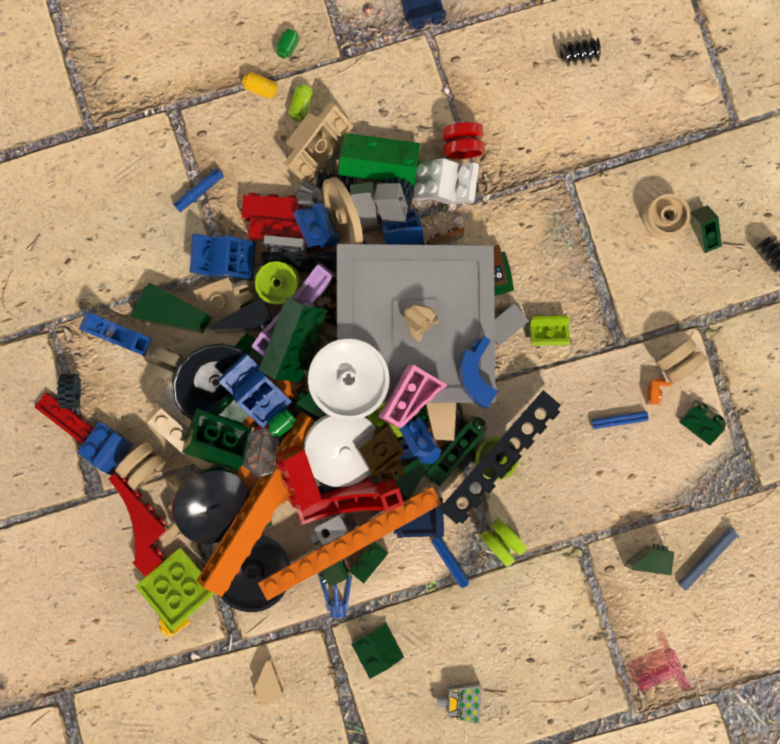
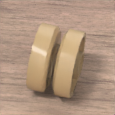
[643,194,690,240]
[656,337,707,384]
[115,442,166,491]

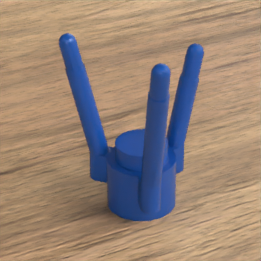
[318,572,352,618]

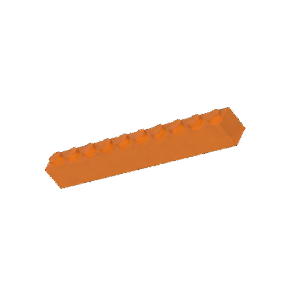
[197,412,316,597]
[258,486,442,601]

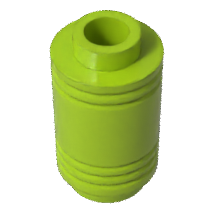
[288,85,313,122]

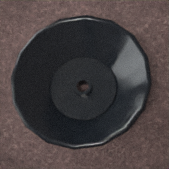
[172,343,246,420]

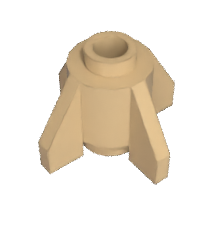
[403,304,440,342]

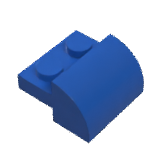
[293,203,340,248]
[398,417,441,464]
[77,421,134,475]

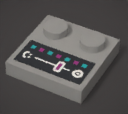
[264,235,306,252]

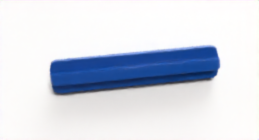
[591,411,649,429]
[431,537,470,588]

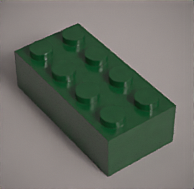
[259,297,328,382]

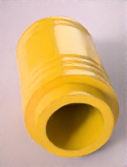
[242,71,278,99]

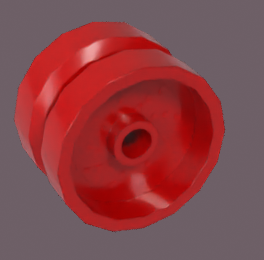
[442,122,485,160]

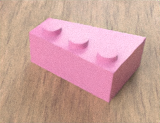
[378,364,447,428]

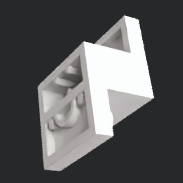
[413,158,479,205]

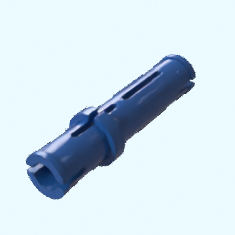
[172,168,224,213]

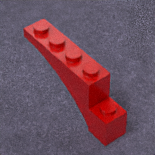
[108,473,170,577]
[296,477,404,525]

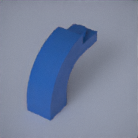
[79,312,152,356]
[458,336,498,409]

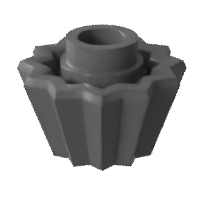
[296,181,322,207]

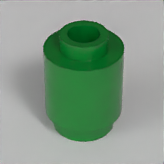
[274,29,299,59]
[267,409,297,437]

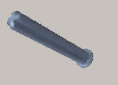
[678,526,740,591]

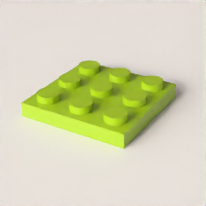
[135,547,215,631]

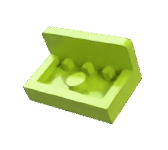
[529,315,570,346]

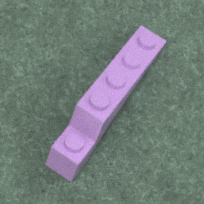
[251,263,335,356]

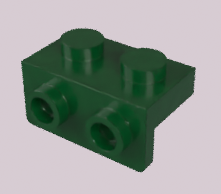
[679,400,726,446]

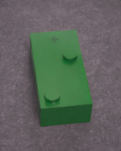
[339,133,420,185]

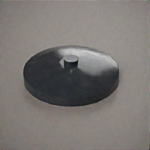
[172,468,250,544]
[220,534,290,612]

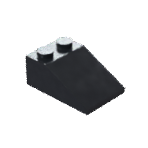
[209,298,273,333]

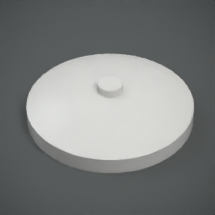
[308,339,389,420]
[303,414,376,487]

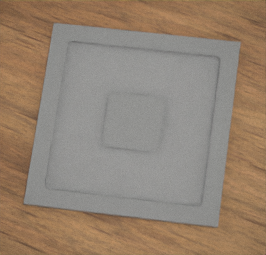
[337,244,496,403]

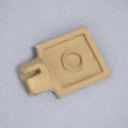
[193,277,254,327]

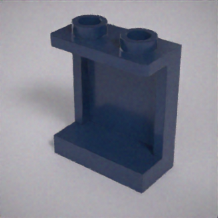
[401,0,446,30]
[393,497,444,538]

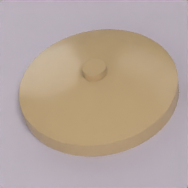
[322,177,363,244]

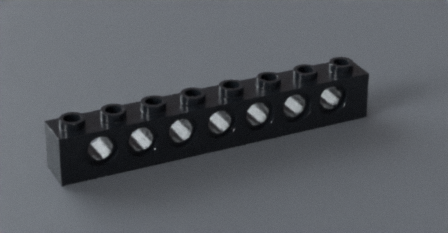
[439,390,561,525]

